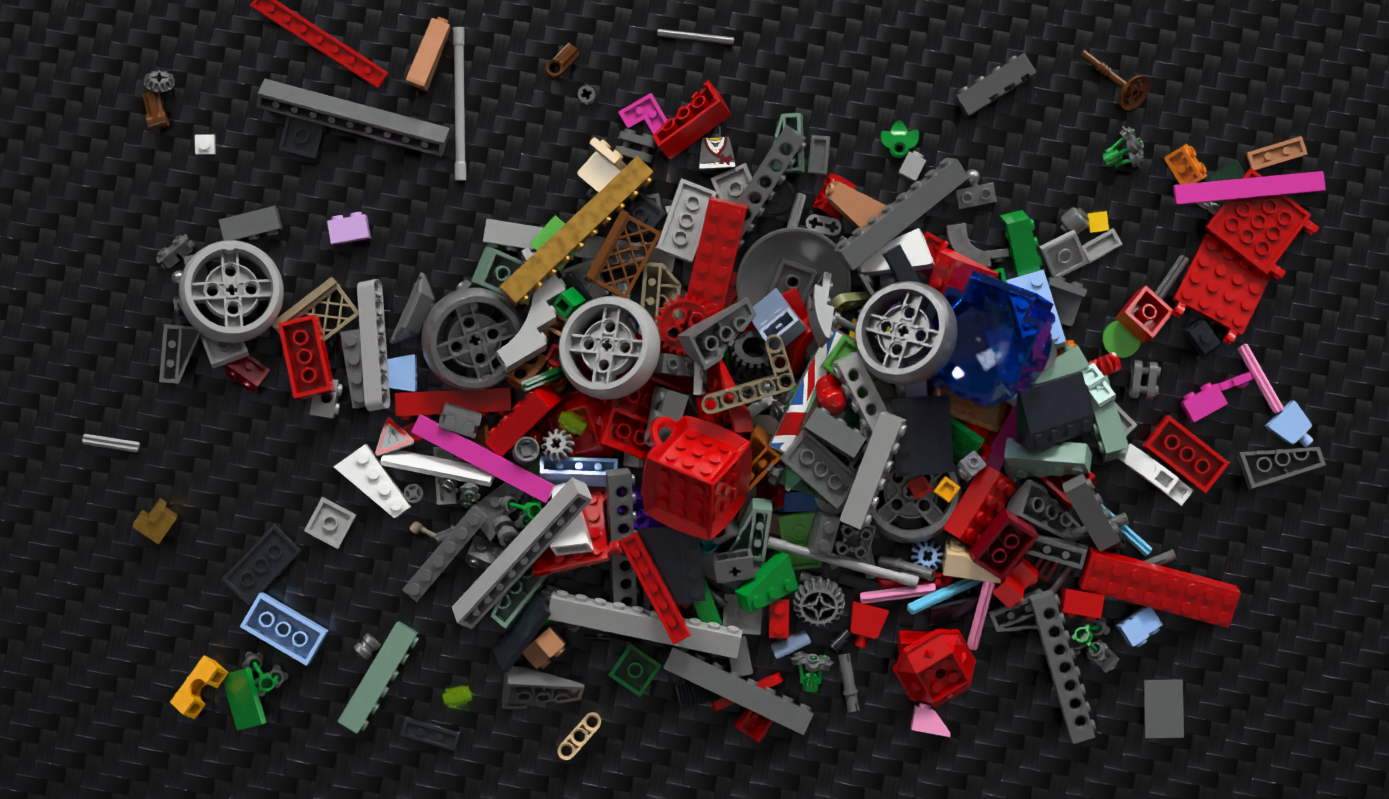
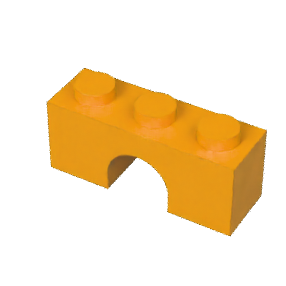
[170,656,228,720]

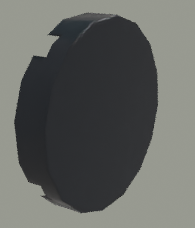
[757,178,794,215]

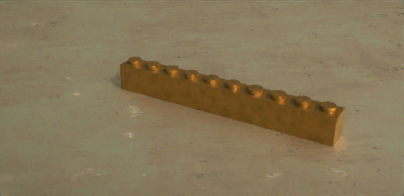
[499,156,653,307]

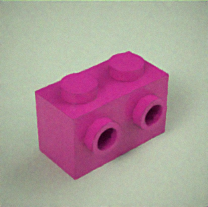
[1180,382,1228,423]

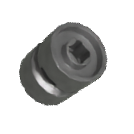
[512,437,539,465]

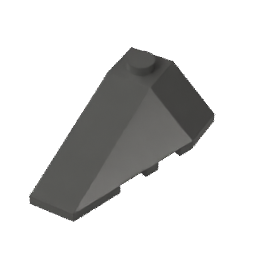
[678,298,756,370]
[502,666,584,709]

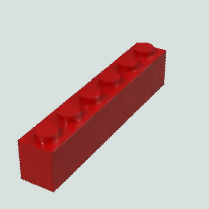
[395,388,512,420]

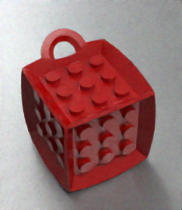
[642,415,752,540]

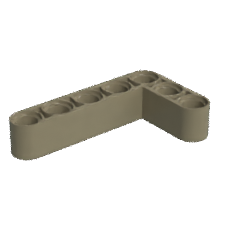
[702,334,795,414]

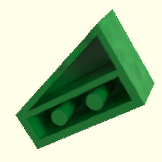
[1000,210,1043,277]

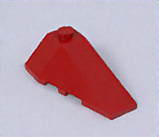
[707,359,754,437]

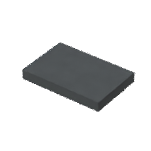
[1143,679,1184,738]

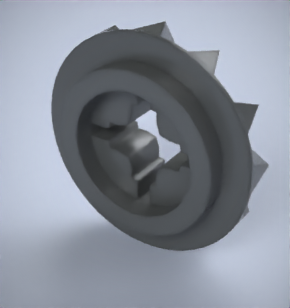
[144,70,175,92]

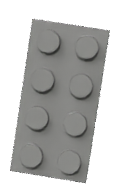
[655,178,717,263]

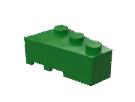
[735,550,798,614]

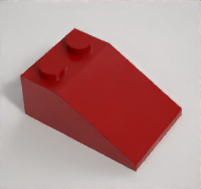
[927,248,998,308]

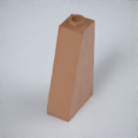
[406,17,451,91]
[824,181,886,229]

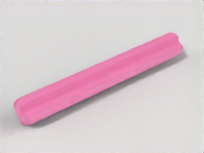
[1238,344,1283,413]
[967,581,995,650]
[860,583,936,604]

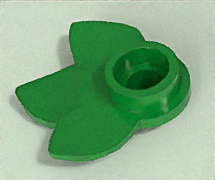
[881,120,919,158]

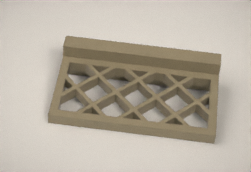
[272,277,359,342]

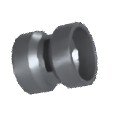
[354,633,381,660]

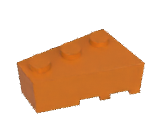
[748,424,783,492]

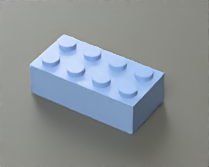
[1006,270,1066,356]
[240,592,329,666]

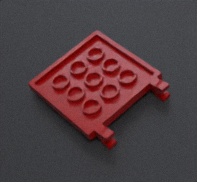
[1205,168,1319,280]
[1171,233,1272,345]
[533,490,623,577]

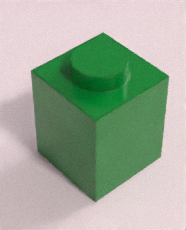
[552,287,586,319]

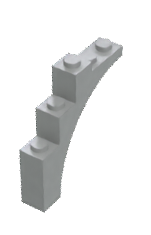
[497,247,567,373]

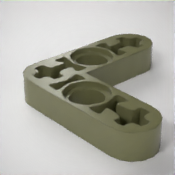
[829,291,870,313]

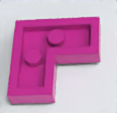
[618,93,667,134]

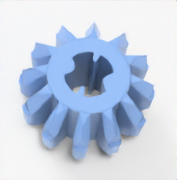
[911,540,944,570]

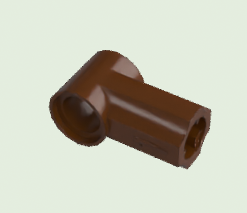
[546,43,581,80]
[142,91,169,131]

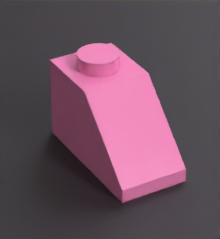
[910,703,950,737]

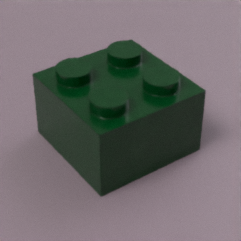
[608,642,662,697]

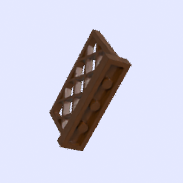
[584,210,661,299]

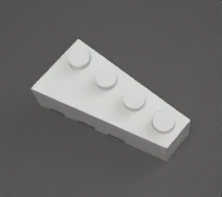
[334,444,412,518]

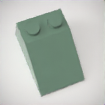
[471,246,533,305]

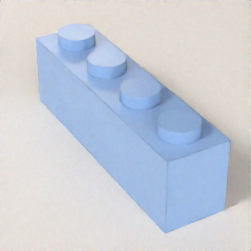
[539,456,618,487]

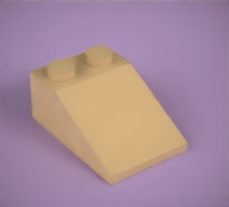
[942,539,1001,583]

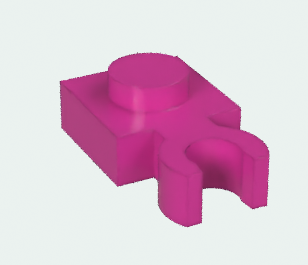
[1217,372,1253,391]

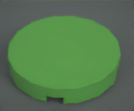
[1102,321,1141,358]

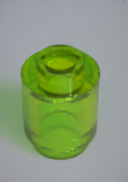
[558,410,588,436]
[443,685,472,708]

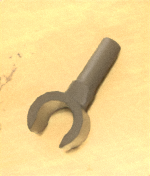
[410,521,435,539]

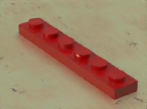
[619,532,692,645]

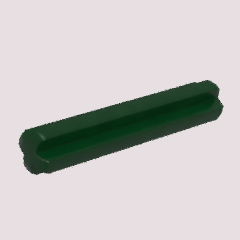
[520,366,565,392]

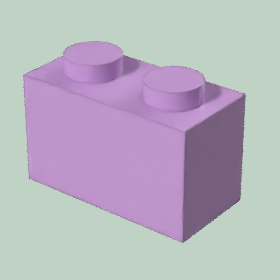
[327,212,371,245]

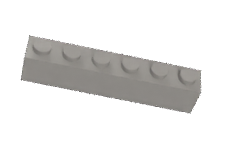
[840,411,907,529]

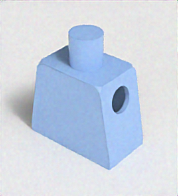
[387,355,417,392]
[1265,401,1313,447]

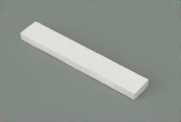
[380,450,495,487]

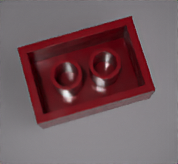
[968,508,1038,581]

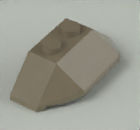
[639,262,681,336]

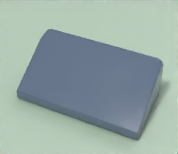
[771,629,811,659]

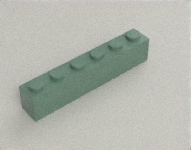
[338,621,419,733]

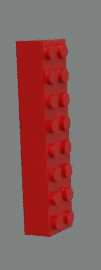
[677,197,748,335]
[1078,547,1241,628]

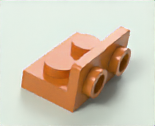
[1164,144,1207,185]

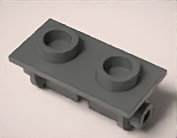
[156,234,195,270]

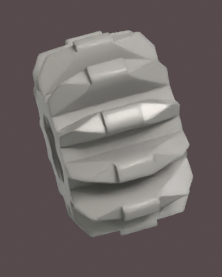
[541,429,575,462]

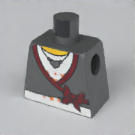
[699,126,736,171]

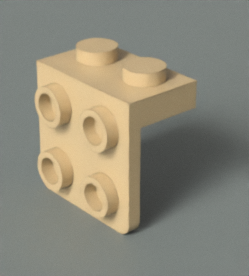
[578,137,627,192]

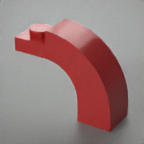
[777,316,814,378]

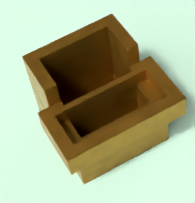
[133,498,177,544]

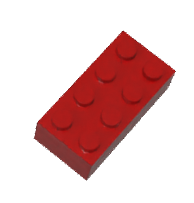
[278,315,336,400]
[485,383,563,457]
[1142,415,1229,493]
[943,464,1017,546]

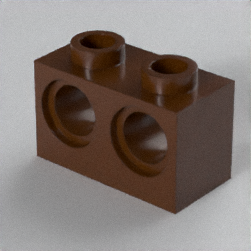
[506,354,550,394]

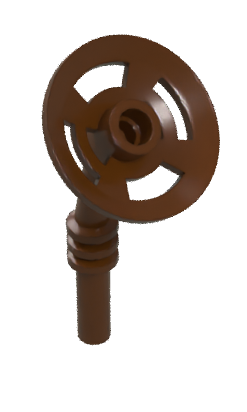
[1080,49,1150,110]

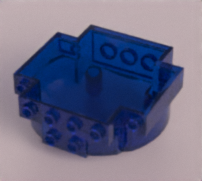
[924,270,1055,408]

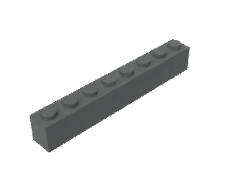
[834,158,969,270]
[663,646,813,735]

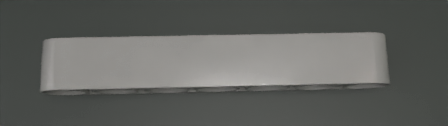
[357,279,390,411]

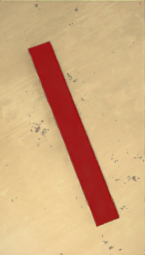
[250,0,389,89]

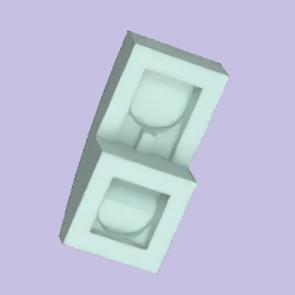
[1081,363,1116,408]

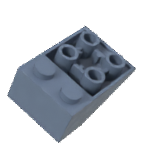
[752,288,807,349]

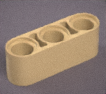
[558,712,601,760]

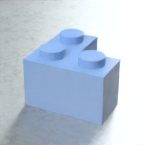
[1116,606,1163,647]

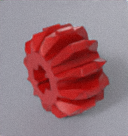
[1088,352,1122,376]

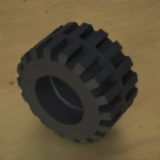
[728,328,777,381]

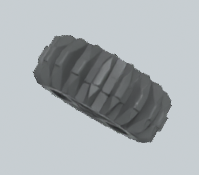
[793,577,845,628]

